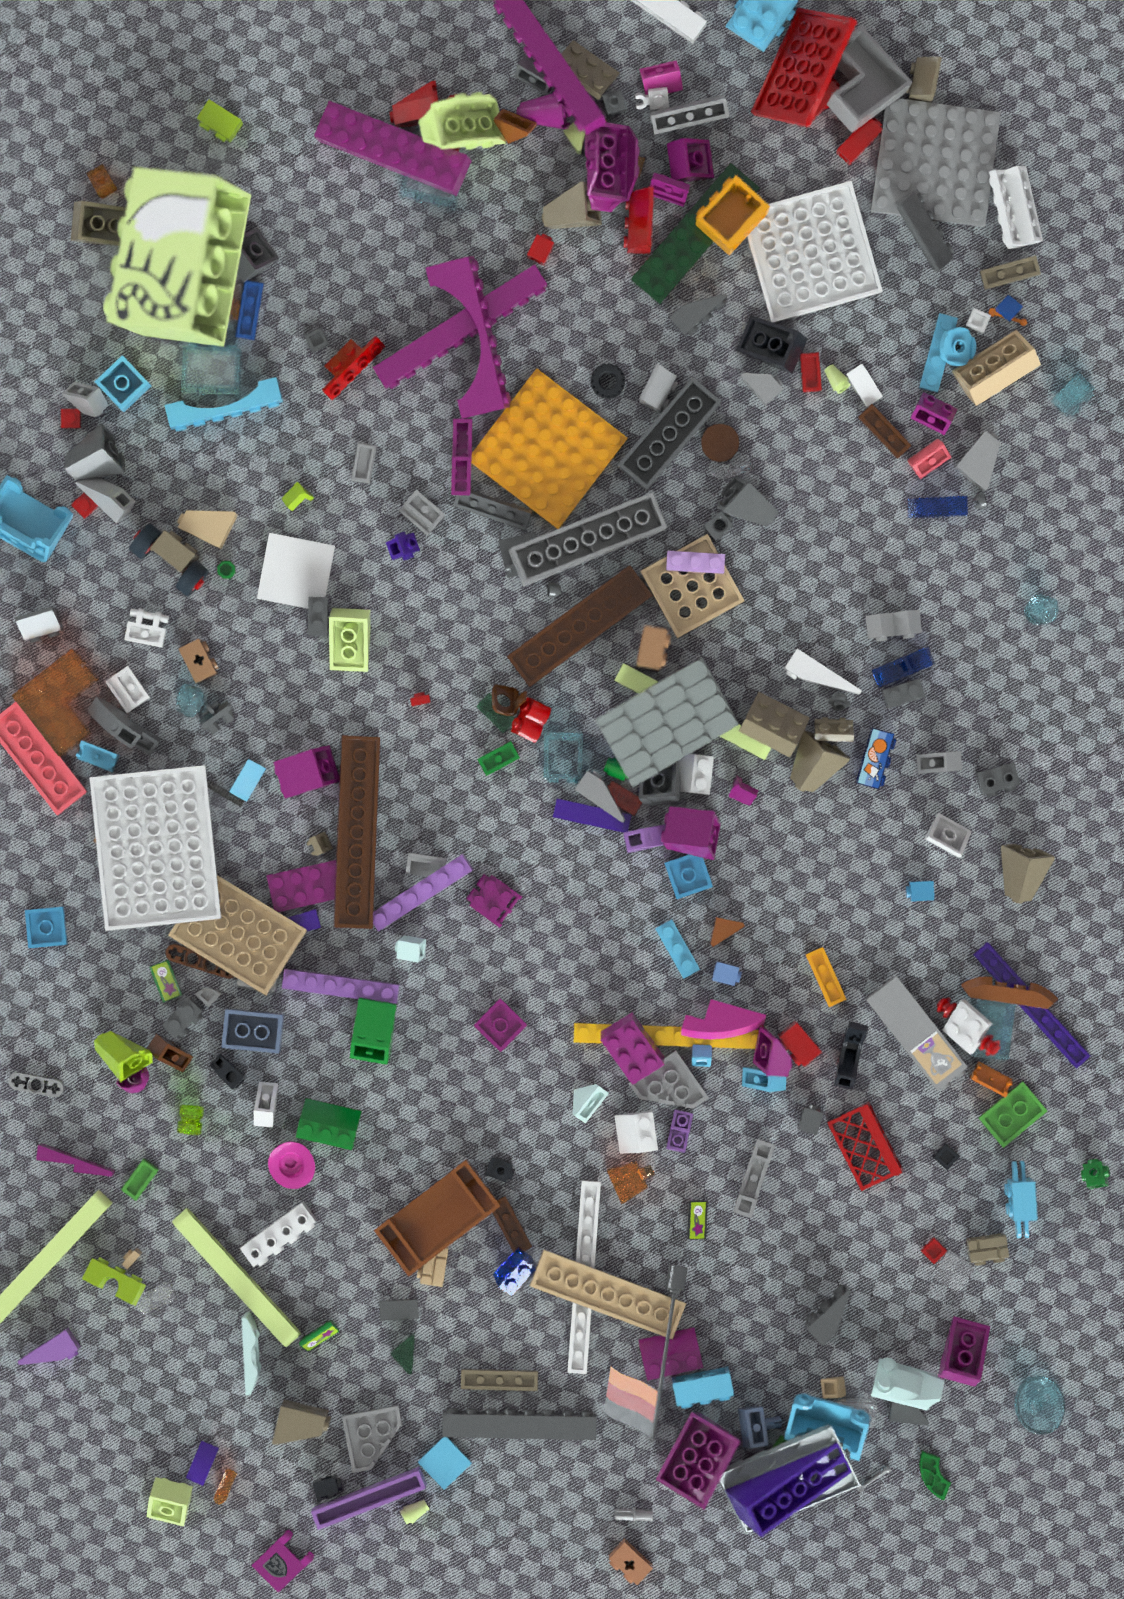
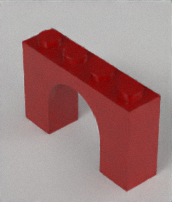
[812,78,883,166]

